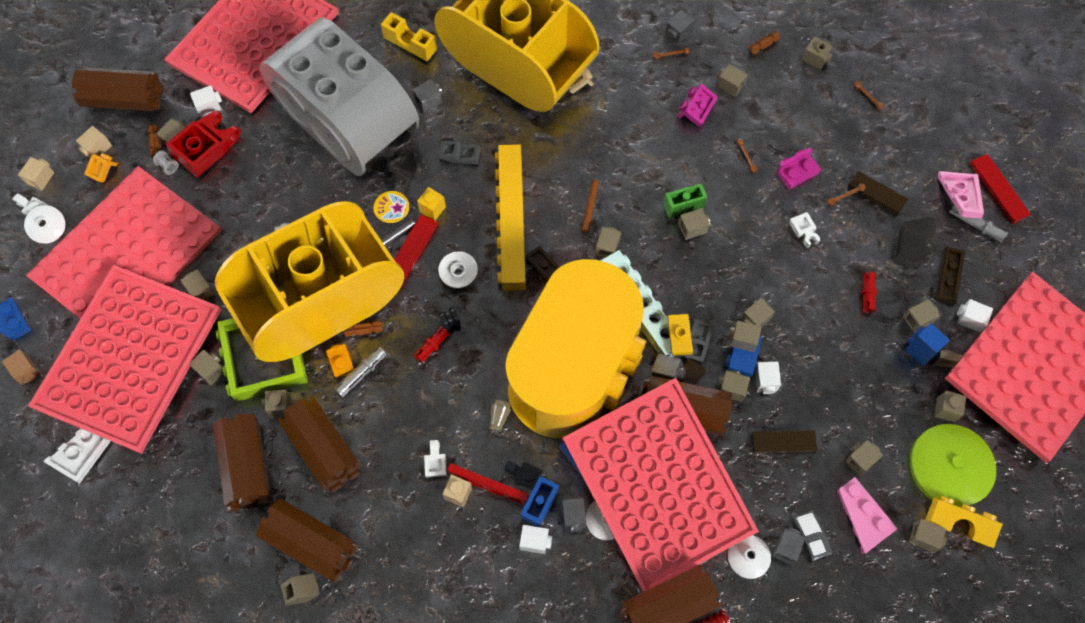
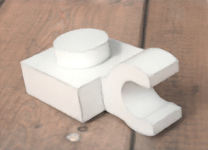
[12,193,49,216]
[424,440,447,478]

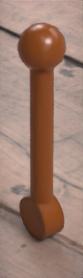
[653,47,689,60]
[854,81,883,109]
[737,139,758,173]
[828,184,866,206]

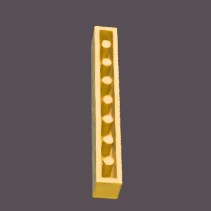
[495,144,526,291]

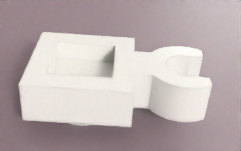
[789,212,820,248]

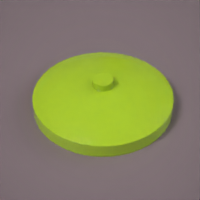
[909,424,996,507]

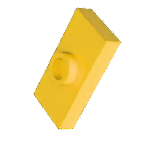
[667,314,693,356]

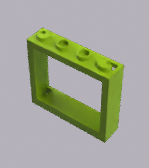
[216,318,308,402]

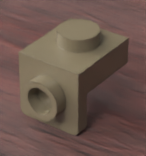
[933,350,963,369]

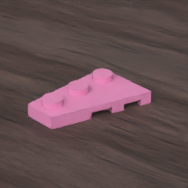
[937,171,984,219]
[837,477,897,555]

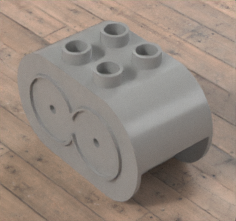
[259,17,419,176]

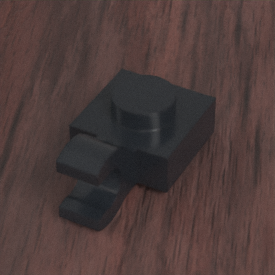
[504,460,543,490]

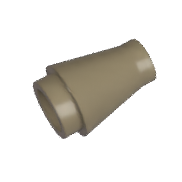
[489,400,511,431]

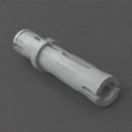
[949,205,1008,243]
[334,346,387,397]

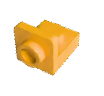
[84,153,118,183]
[326,344,354,379]

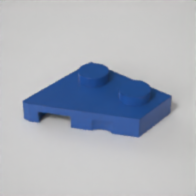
[0,297,31,341]

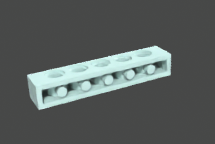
[601,250,674,357]

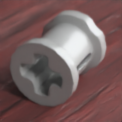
[153,150,179,175]

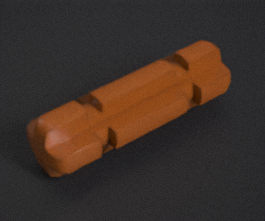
[748,31,780,55]
[148,125,161,159]
[343,320,383,337]

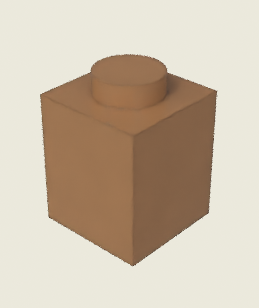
[1,349,41,385]

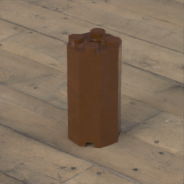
[72,67,164,111]
[641,376,732,436]
[278,396,361,492]
[213,414,272,512]
[256,498,359,583]
[618,565,722,623]

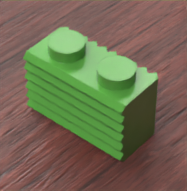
[663,183,707,219]

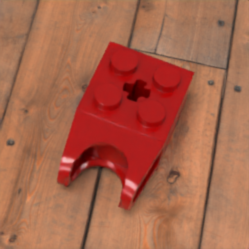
[166,111,241,178]

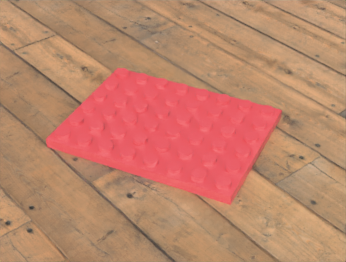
[164,0,339,113]
[26,166,222,319]
[28,265,222,454]
[945,272,1085,463]
[562,378,759,592]

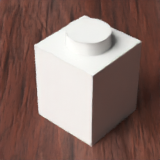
[190,86,222,117]
[957,299,993,332]
[754,362,781,394]
[519,525,552,554]

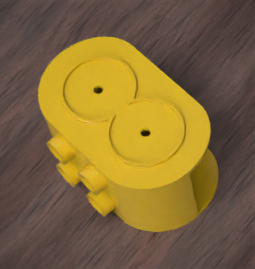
[434,0,599,112]
[215,201,404,362]
[506,259,647,439]

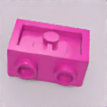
[677,84,718,127]
[776,147,821,190]

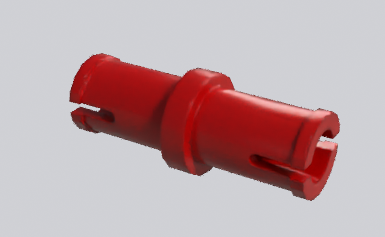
[861,272,878,313]
[413,326,449,364]

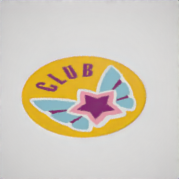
[373,191,409,223]

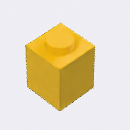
[417,187,446,220]

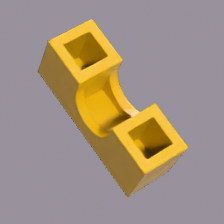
[380,12,437,61]
[925,496,1003,548]

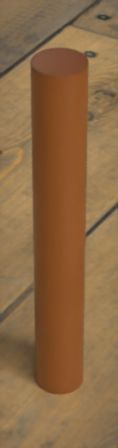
[581,179,599,233]

